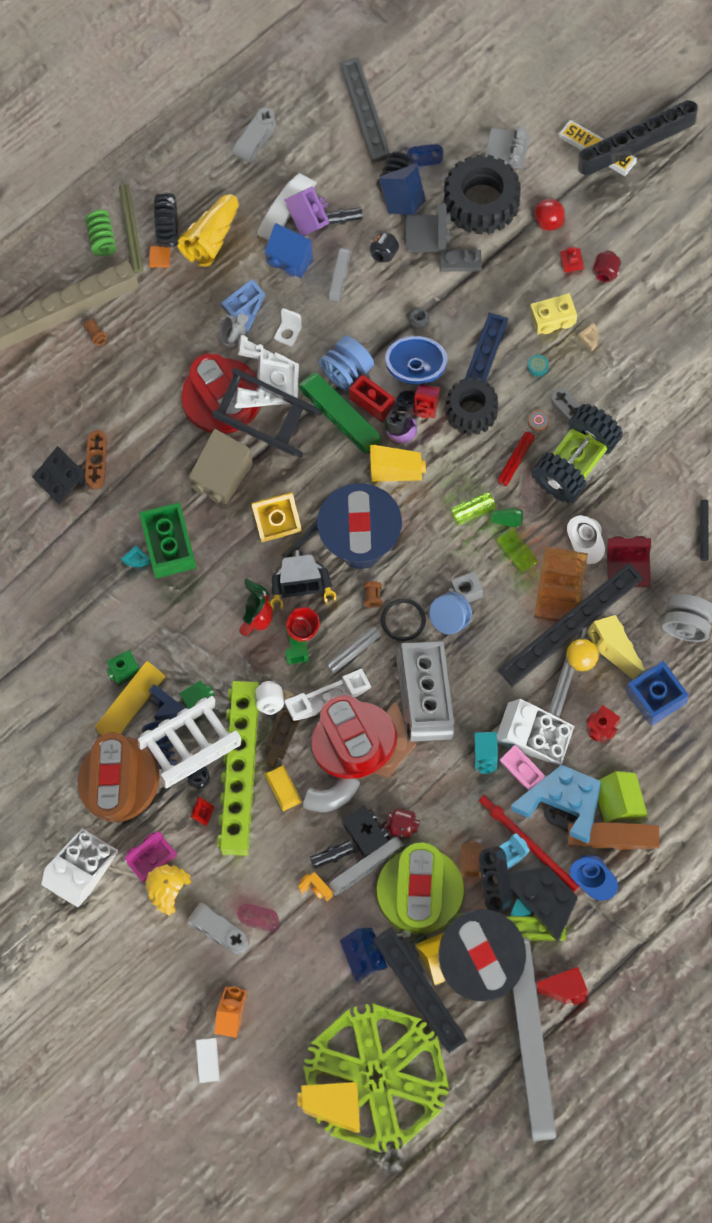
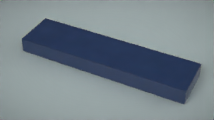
[464,312,508,383]

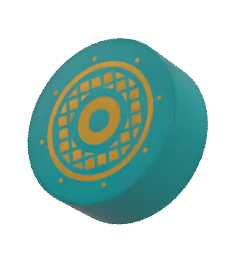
[528,355,549,377]

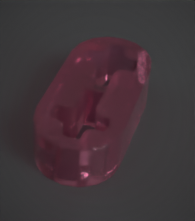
[237,903,279,932]

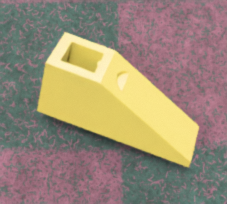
[587,615,645,680]

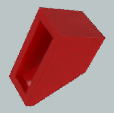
[536,967,589,1005]

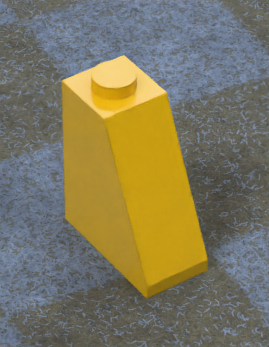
[370,445,426,482]
[297,1082,360,1133]

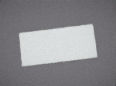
[196,1038,220,1083]

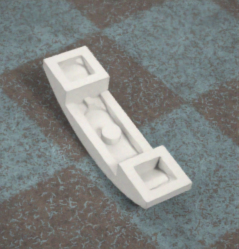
[257,173,316,241]
[284,669,371,721]

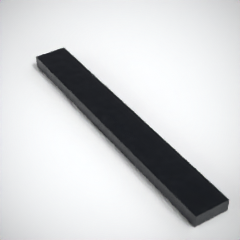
[498,563,643,688]

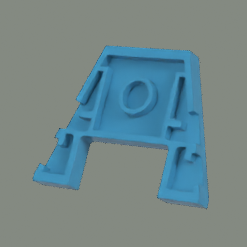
[511,765,601,844]

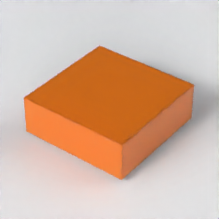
[149,246,171,268]

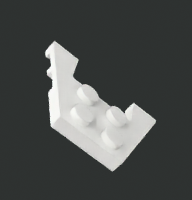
[235,335,299,408]

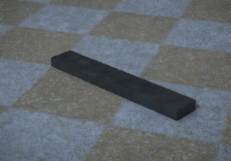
[372,927,468,1054]

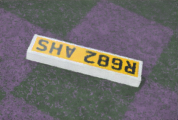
[559,120,637,176]

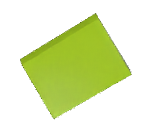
[598,771,647,823]

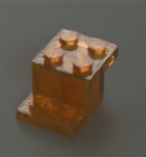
[534,546,588,622]

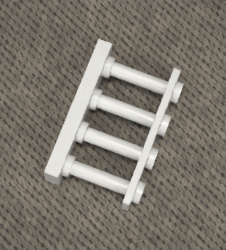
[138,696,241,789]

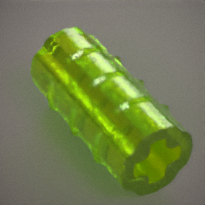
[450,491,497,526]

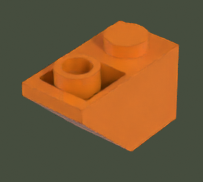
[214,986,247,1038]

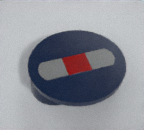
[317,483,402,569]

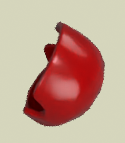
[534,199,565,231]
[285,607,320,642]

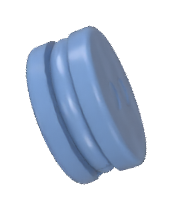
[429,592,472,634]

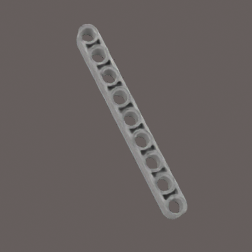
[512,938,556,1141]

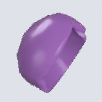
[386,417,417,444]

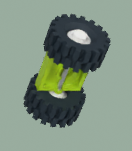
[531,404,623,503]

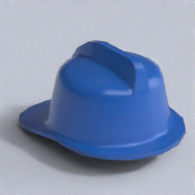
[570,854,618,900]

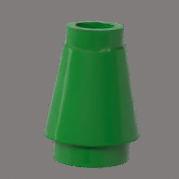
[492,507,523,528]

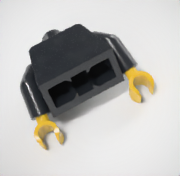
[270,550,336,611]

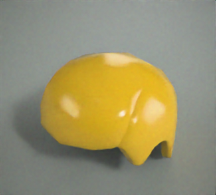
[566,639,599,671]

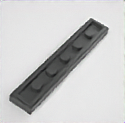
[340,57,390,163]

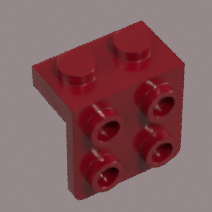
[607,536,651,588]

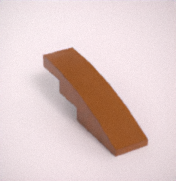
[568,823,660,850]

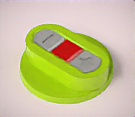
[376,843,465,935]

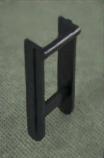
[212,368,322,458]

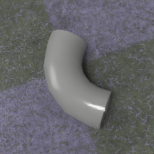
[303,778,360,813]

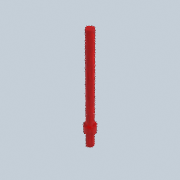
[479,795,580,893]

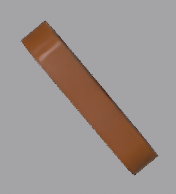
[85,430,107,490]

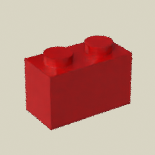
[349,374,395,423]

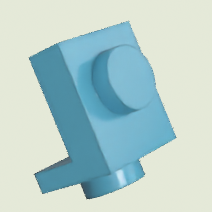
[490,833,529,869]

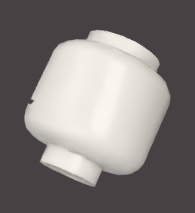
[255,681,284,715]

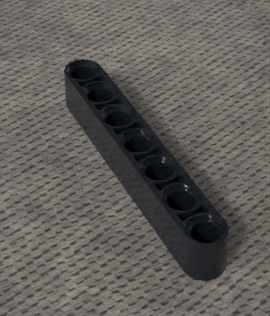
[578,100,698,175]

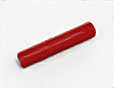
[498,432,535,486]

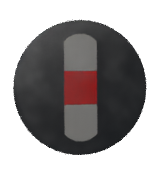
[438,910,526,1002]

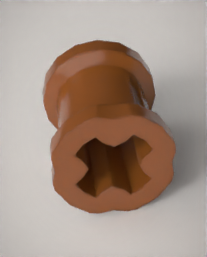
[363,581,383,608]

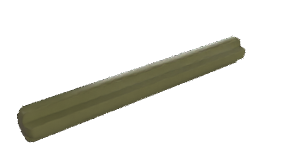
[119,184,144,274]

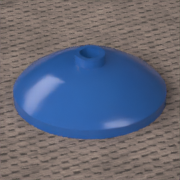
[385,336,447,384]

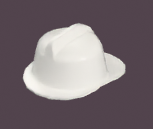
[567,515,605,564]

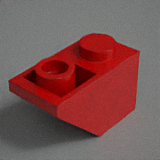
[415,384,440,419]

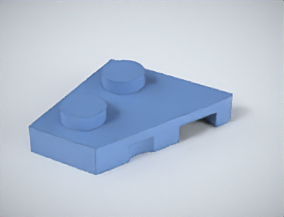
[221,279,265,334]

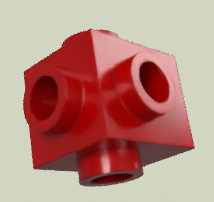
[586,705,620,744]

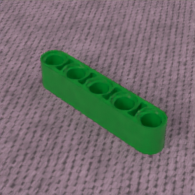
[298,372,382,454]

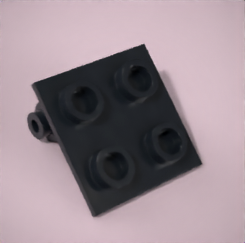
[32,446,86,505]

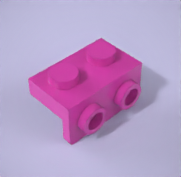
[124,831,177,883]

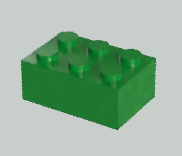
[139,502,197,579]

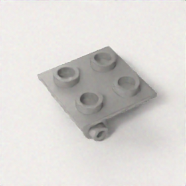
[485,126,530,169]

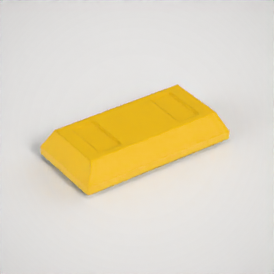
[264,764,302,811]

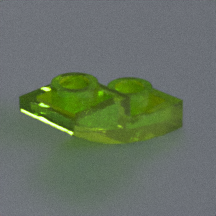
[495,528,539,573]

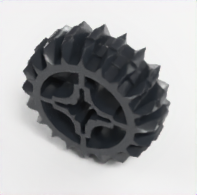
[154,192,178,248]

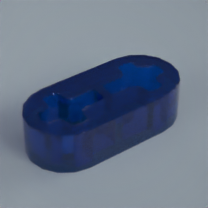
[406,144,444,167]

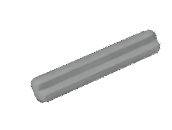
[327,626,381,674]

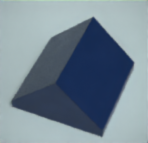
[379,164,426,215]

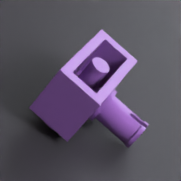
[284,186,330,236]

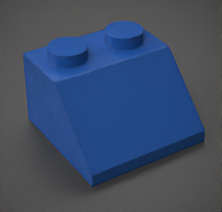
[265,223,313,279]

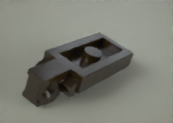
[265,708,300,768]

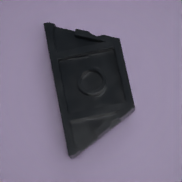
[509,866,578,942]

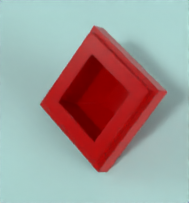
[190,797,214,826]

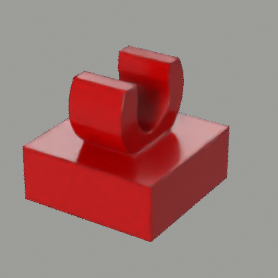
[560,247,584,272]

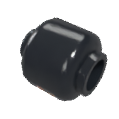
[369,233,399,263]

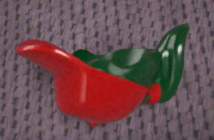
[239,578,273,636]

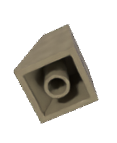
[189,429,253,505]

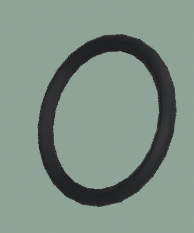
[381,598,426,641]

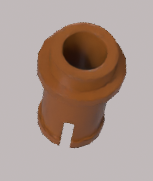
[84,319,107,346]

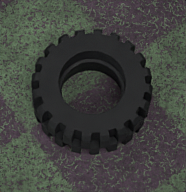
[444,154,521,235]

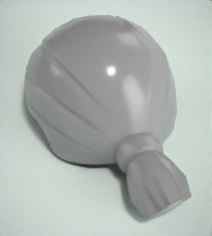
[219,313,248,348]

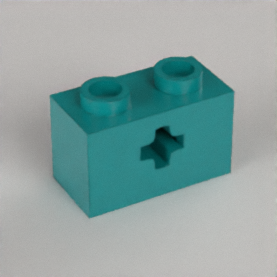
[474,732,498,774]

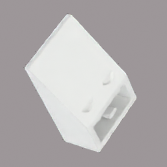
[497,699,574,766]
[41,828,118,907]

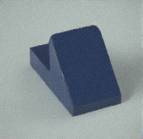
[148,684,186,721]

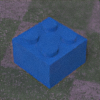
[626,661,689,726]

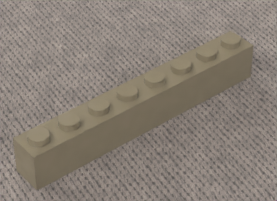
[0,260,139,351]

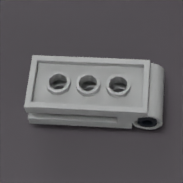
[396,642,454,742]

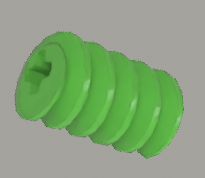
[85,210,117,256]

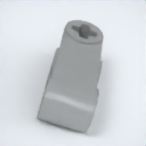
[233,107,276,163]
[187,903,248,955]

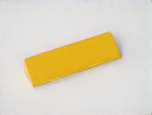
[95,661,166,736]

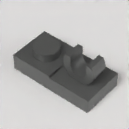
[441,250,482,272]

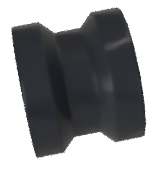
[187,766,210,789]

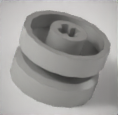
[662,594,712,642]

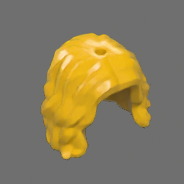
[145,864,192,916]

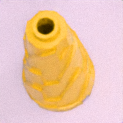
[177,194,239,267]

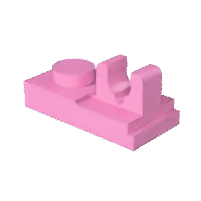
[499,745,545,791]

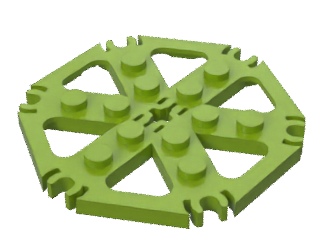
[303,1004,449,1152]

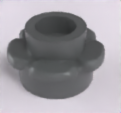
[409,308,430,327]

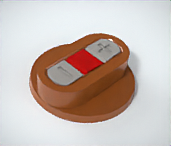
[78,732,160,822]

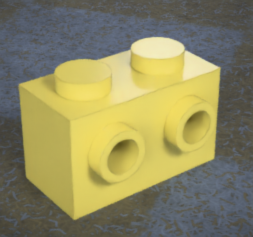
[530,293,577,335]

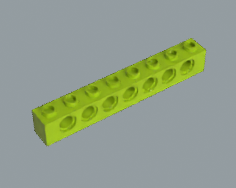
[217,681,259,856]

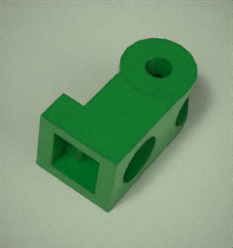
[285,626,309,665]

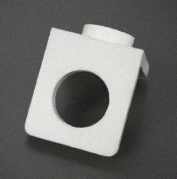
[274,308,302,346]

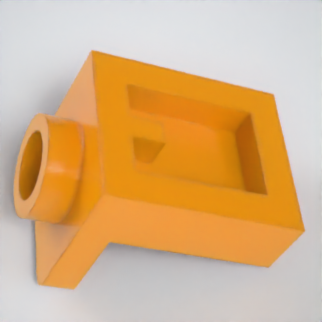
[298,872,333,902]

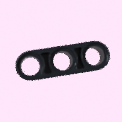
[479,846,512,913]

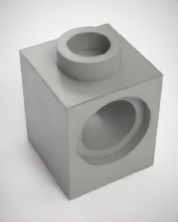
[449,571,483,603]

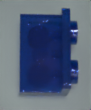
[340,927,388,981]

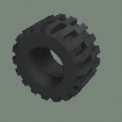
[446,378,498,435]

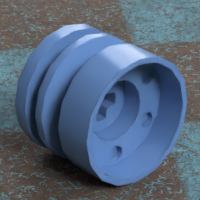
[319,335,374,391]

